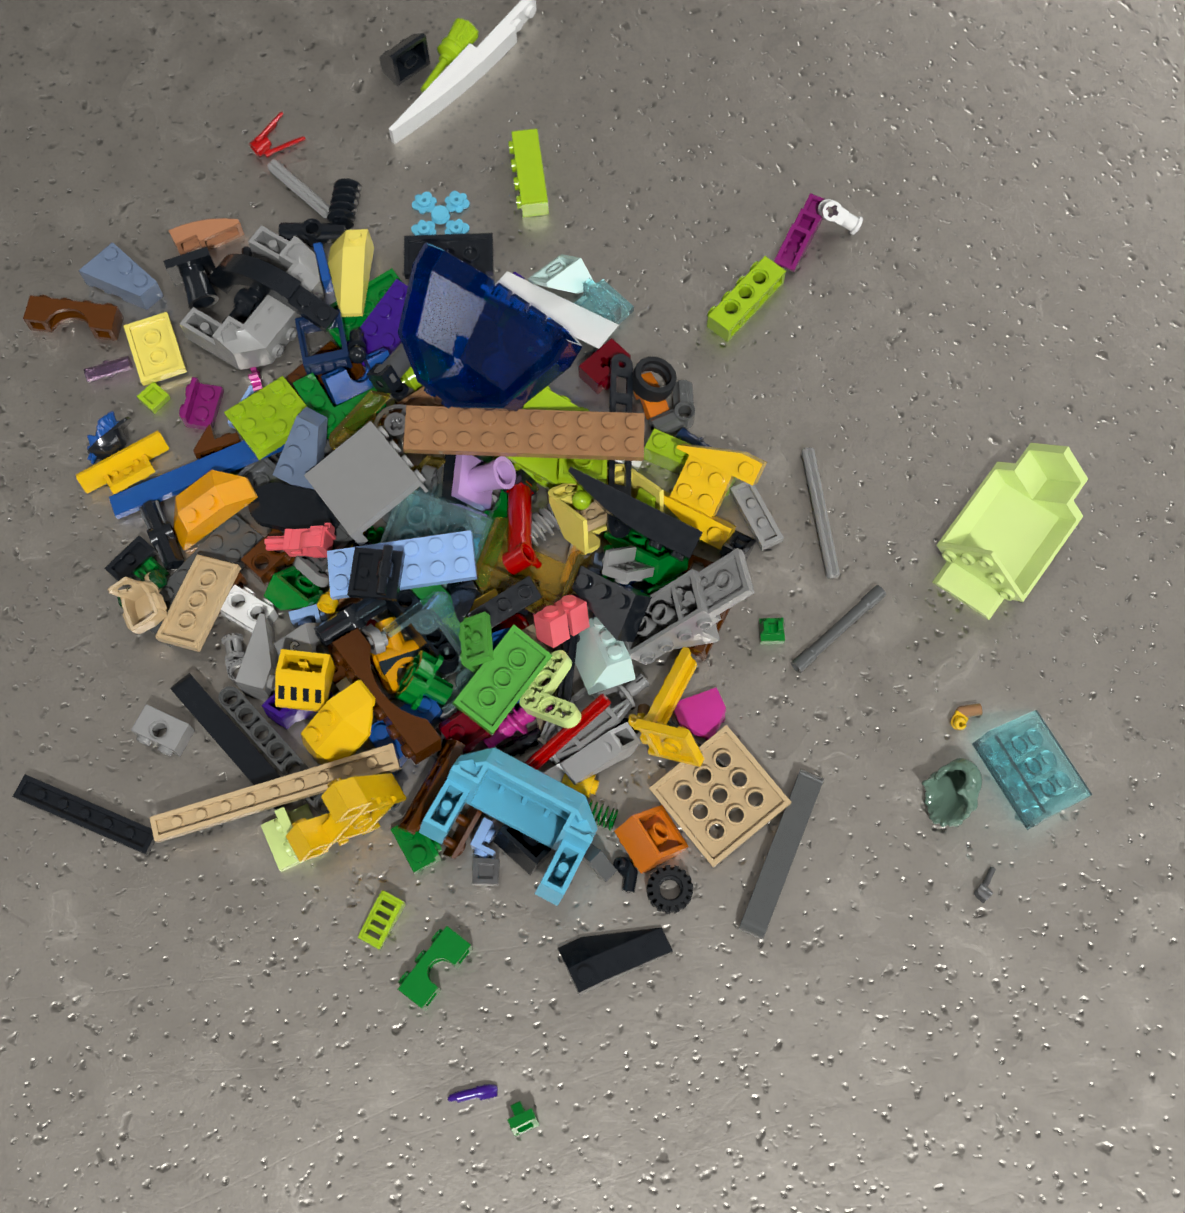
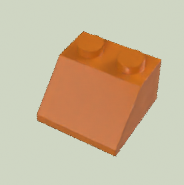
[614,805,689,874]

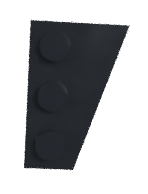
[572,565,652,642]

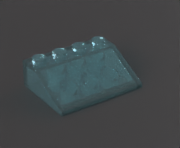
[380,488,495,583]
[972,710,1092,830]

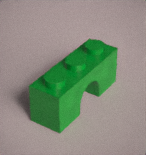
[398,926,473,1011]

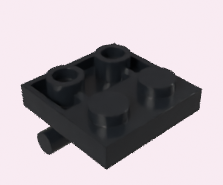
[347,545,405,602]

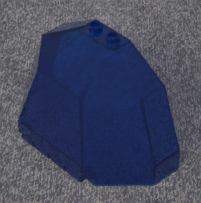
[398,242,583,411]

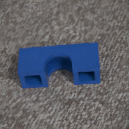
[320,348,390,405]

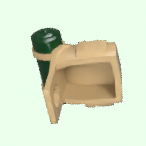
[107,569,168,634]

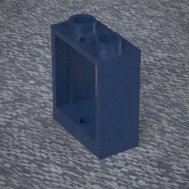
[295,309,353,375]

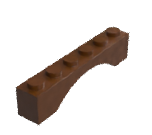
[331,628,441,765]

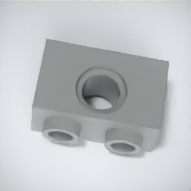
[131,704,195,756]

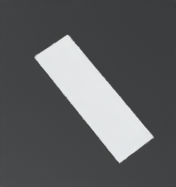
[486,271,619,349]

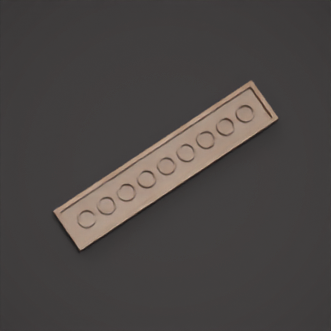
[403,405,645,461]

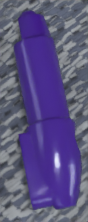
[447,1084,498,1103]

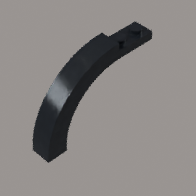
[209,254,339,333]

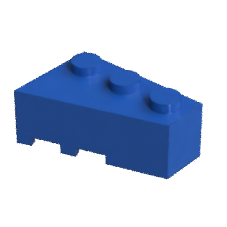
[369,695,442,777]

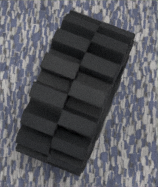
[647,865,693,914]

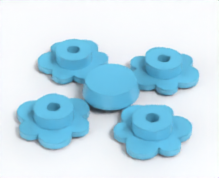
[411,191,470,236]

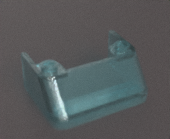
[382,591,483,714]

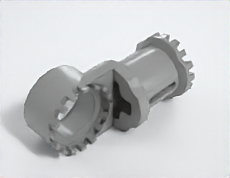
[221,633,245,684]

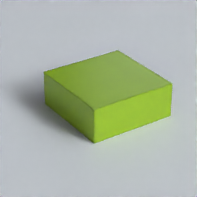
[137,381,171,414]

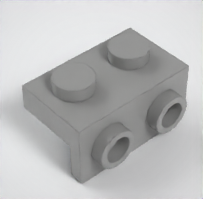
[602,546,654,584]

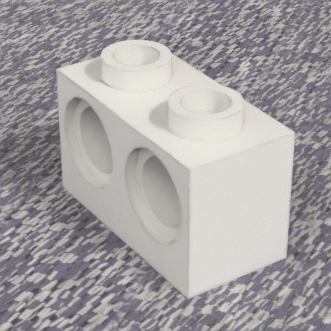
[220,585,278,633]

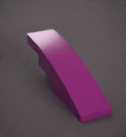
[774,193,829,272]

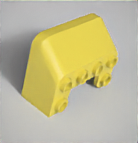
[548,464,664,554]

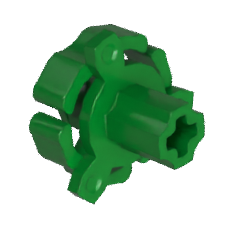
[395,650,454,710]

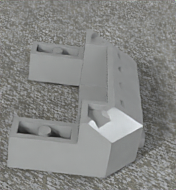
[180,225,325,370]

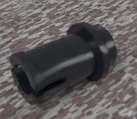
[391,383,409,404]

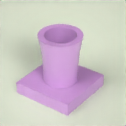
[451,455,516,512]

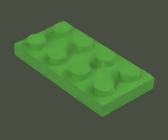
[452,625,553,735]

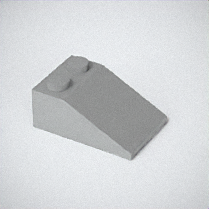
[235,613,278,701]

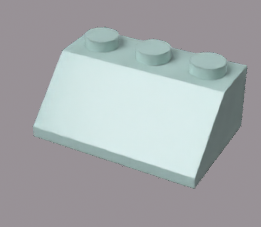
[575,617,636,695]

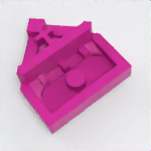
[673,687,726,741]

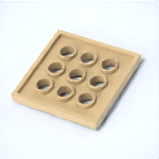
[649,725,792,868]

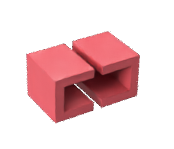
[533,594,590,648]

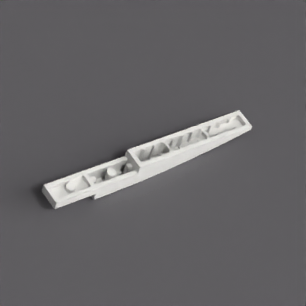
[389,0,537,144]

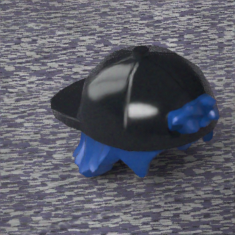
[87,411,132,464]

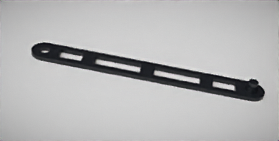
[607,354,633,538]

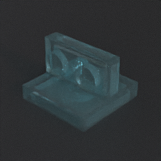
[575,278,634,325]

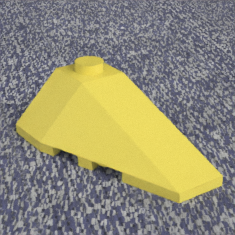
[328,229,374,317]

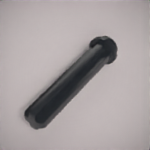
[556,629,580,702]

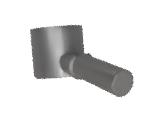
[974,867,996,903]

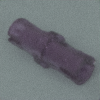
[84,355,133,383]

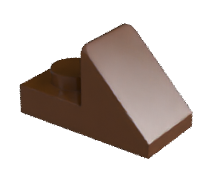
[193,424,242,460]

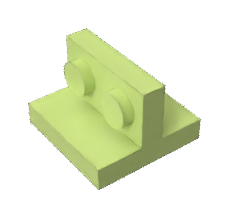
[261,804,314,872]

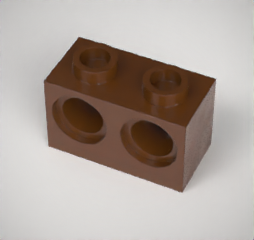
[241,529,296,586]

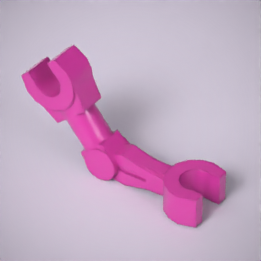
[248,367,263,392]

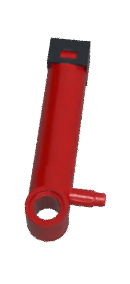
[502,469,542,574]

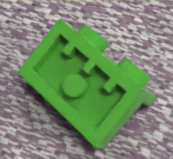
[458,612,494,673]

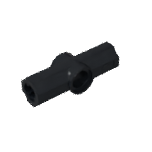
[278,218,348,247]
[139,500,185,570]
[314,598,388,646]

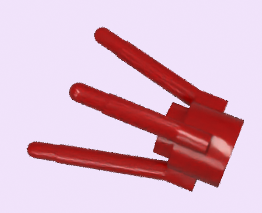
[249,112,305,158]

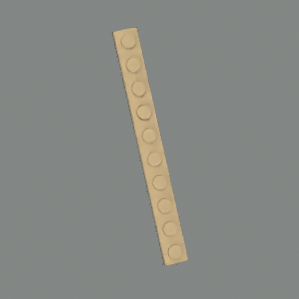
[149,743,401,843]

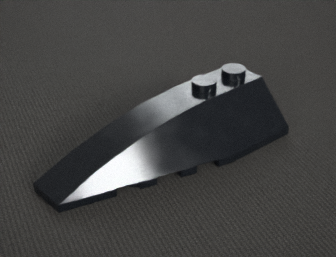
[568,467,703,562]

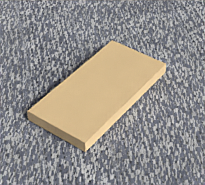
[155,554,241,652]

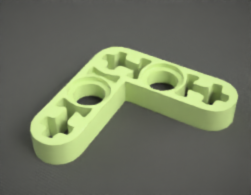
[519,650,581,729]

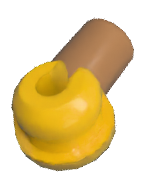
[951,703,983,730]
[628,704,650,728]

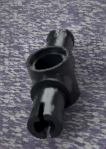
[222,287,266,323]

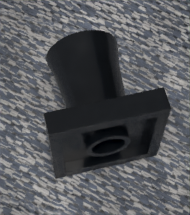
[163,247,219,310]

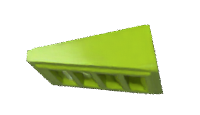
[357,890,406,950]

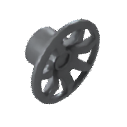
[374,404,406,454]

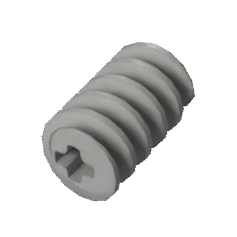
[532,503,561,546]

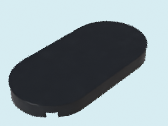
[248,483,340,531]

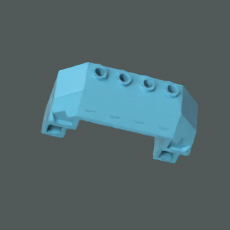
[419,747,598,906]

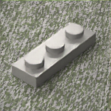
[730,482,784,551]

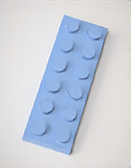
[327,530,477,600]

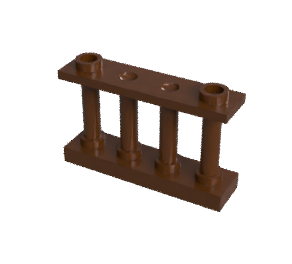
[398,739,482,860]

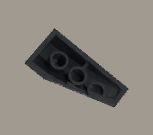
[557,927,673,996]

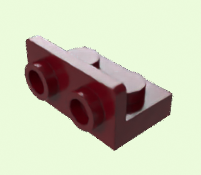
[438,710,499,753]

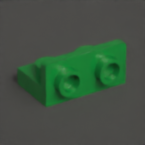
[391,817,442,874]

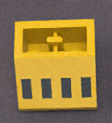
[275,649,335,712]

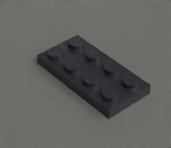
[404,233,494,279]

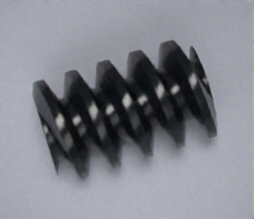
[327,178,362,229]

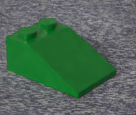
[604,530,688,586]

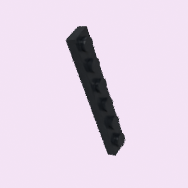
[12,774,155,856]

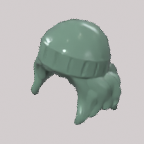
[921,758,982,827]

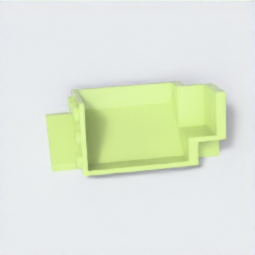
[932,443,1088,620]

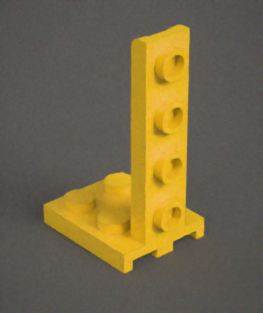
[633,647,704,767]

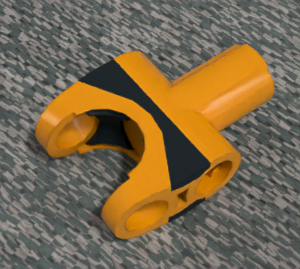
[372,617,421,694]

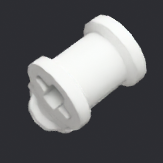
[818,199,863,235]

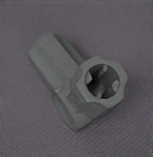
[649,380,695,434]

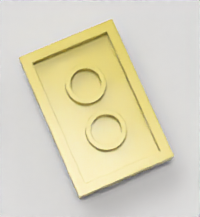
[123,312,187,386]

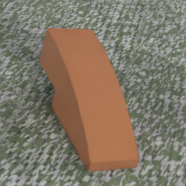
[168,218,244,255]

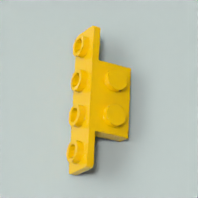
[75,431,169,494]

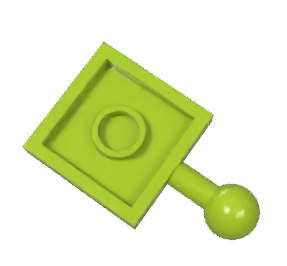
[558,458,607,510]

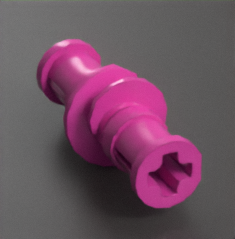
[483,692,553,749]

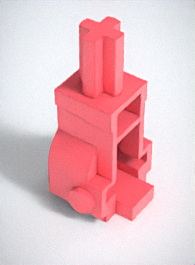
[264,523,336,558]

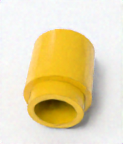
[562,773,600,798]

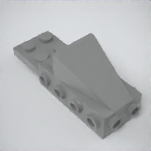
[624,548,755,665]

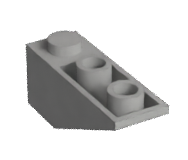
[560,722,641,785]

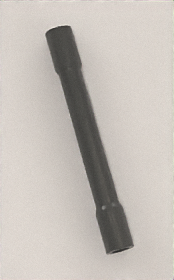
[791,585,886,673]

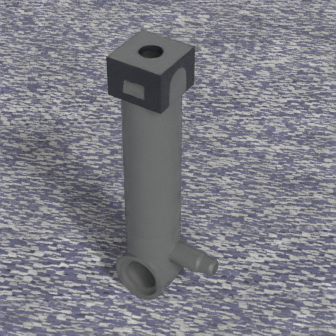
[366,299,456,394]

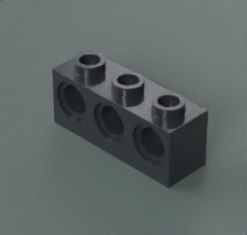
[467,576,544,629]

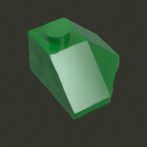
[264,566,323,610]

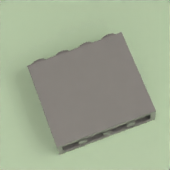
[304,421,428,546]

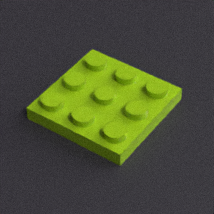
[224,376,307,460]

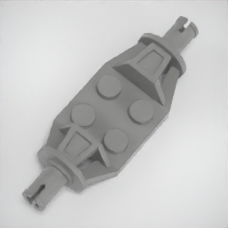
[522,673,649,766]

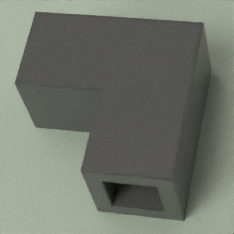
[582,843,617,882]

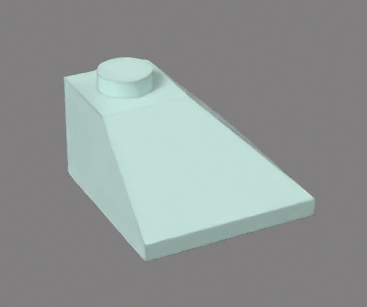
[528,254,593,294]

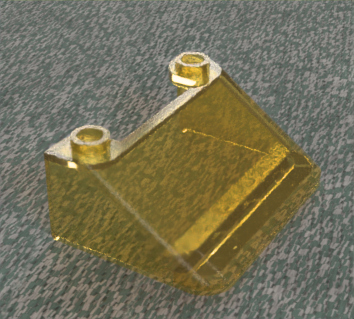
[476,517,592,614]

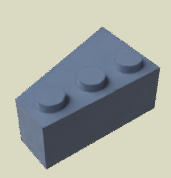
[78,242,164,310]
[273,407,327,490]

